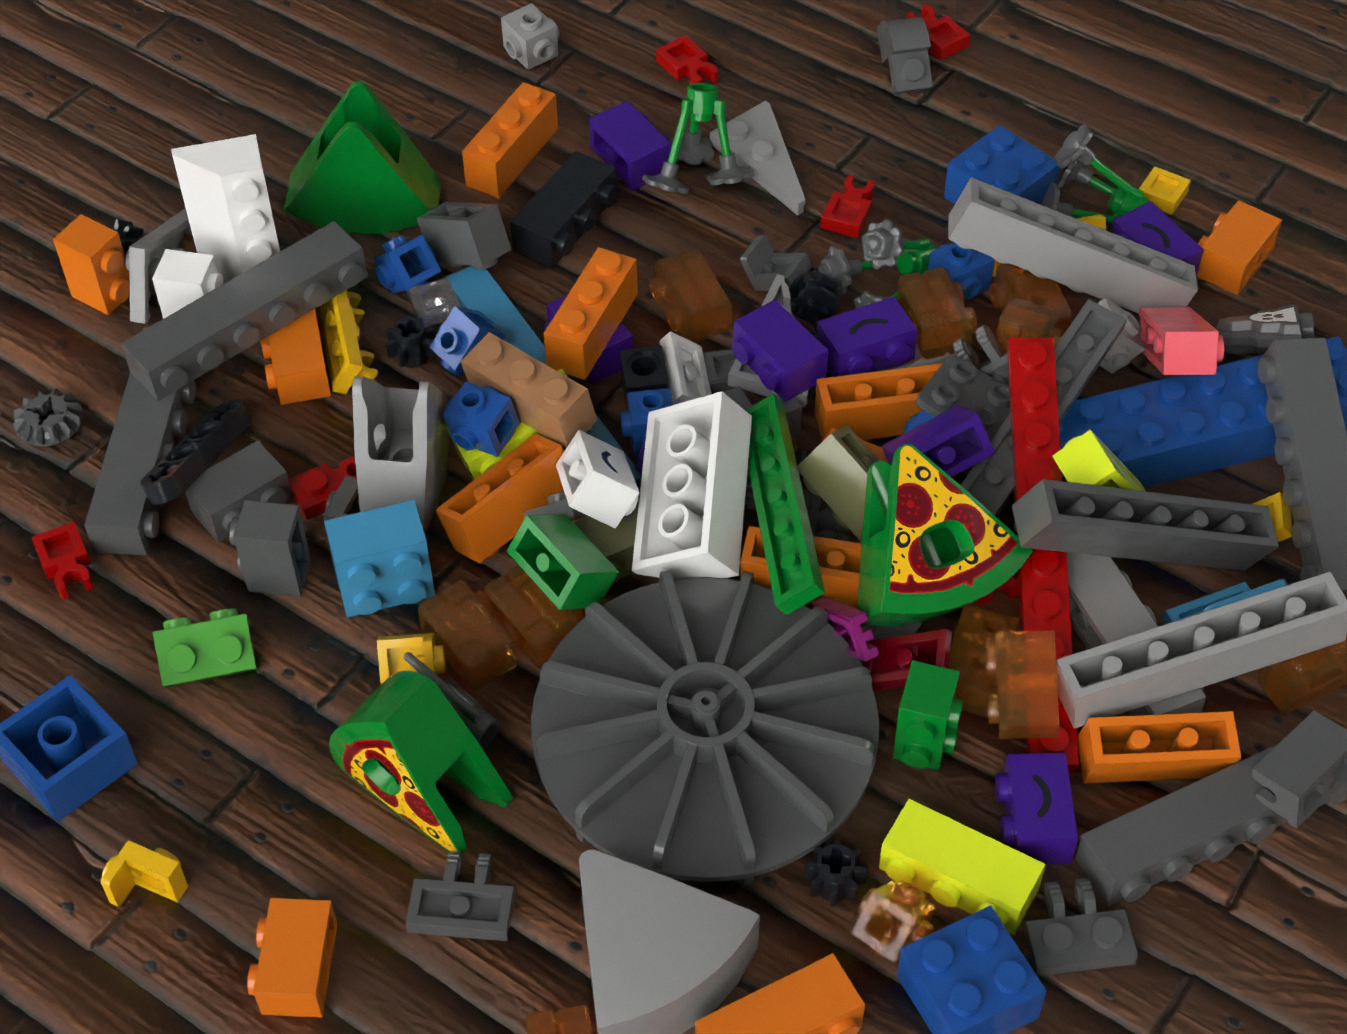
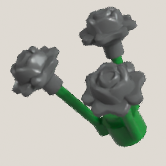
[818,219,936,309]

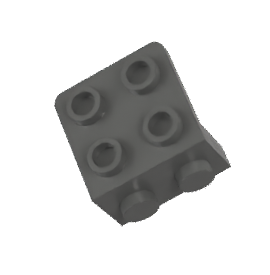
[916,355,1010,476]

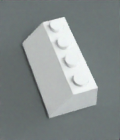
[171,134,280,284]
[632,391,752,580]

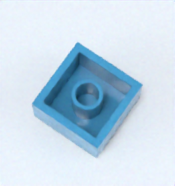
[324,500,435,618]

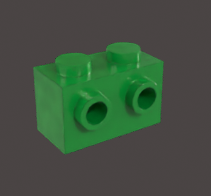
[507,514,619,610]
[893,660,964,770]

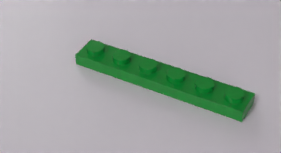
[746,393,825,615]

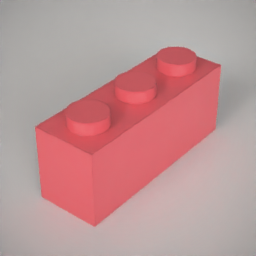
[1138,307,1224,375]

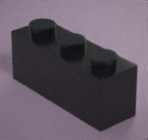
[510,151,619,268]

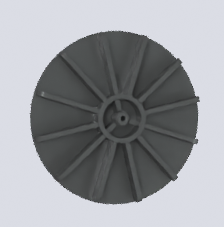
[531,570,879,886]

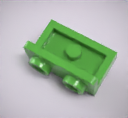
[153,608,257,688]

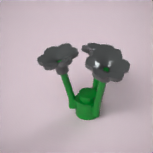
[642,83,754,194]
[1042,123,1149,225]

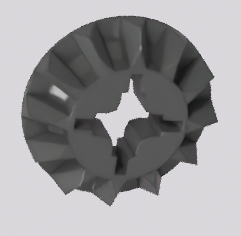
[13,388,83,446]

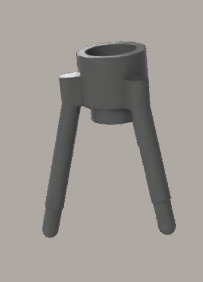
[404,652,501,750]

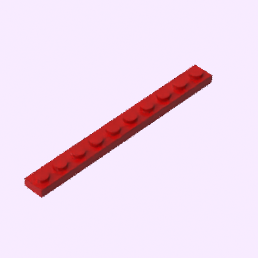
[1007,338,1079,771]

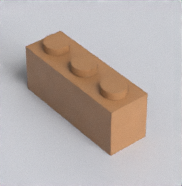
[460,332,597,448]

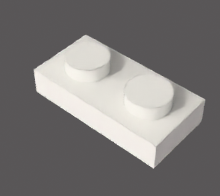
[659,331,711,405]

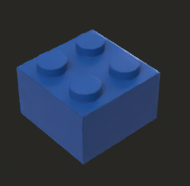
[944,125,1060,205]
[0,675,138,822]
[897,906,1047,1034]

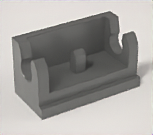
[1252,711,1347,829]

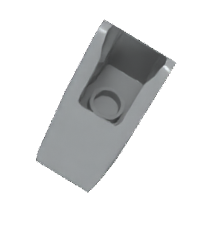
[352,376,450,533]
[579,849,760,1034]

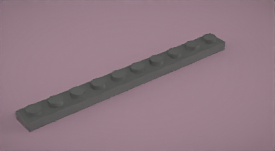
[864,299,1127,641]

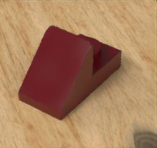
[863,629,952,691]

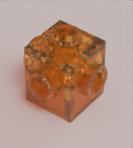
[851,880,937,962]

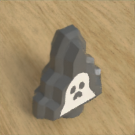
[1214,304,1314,355]

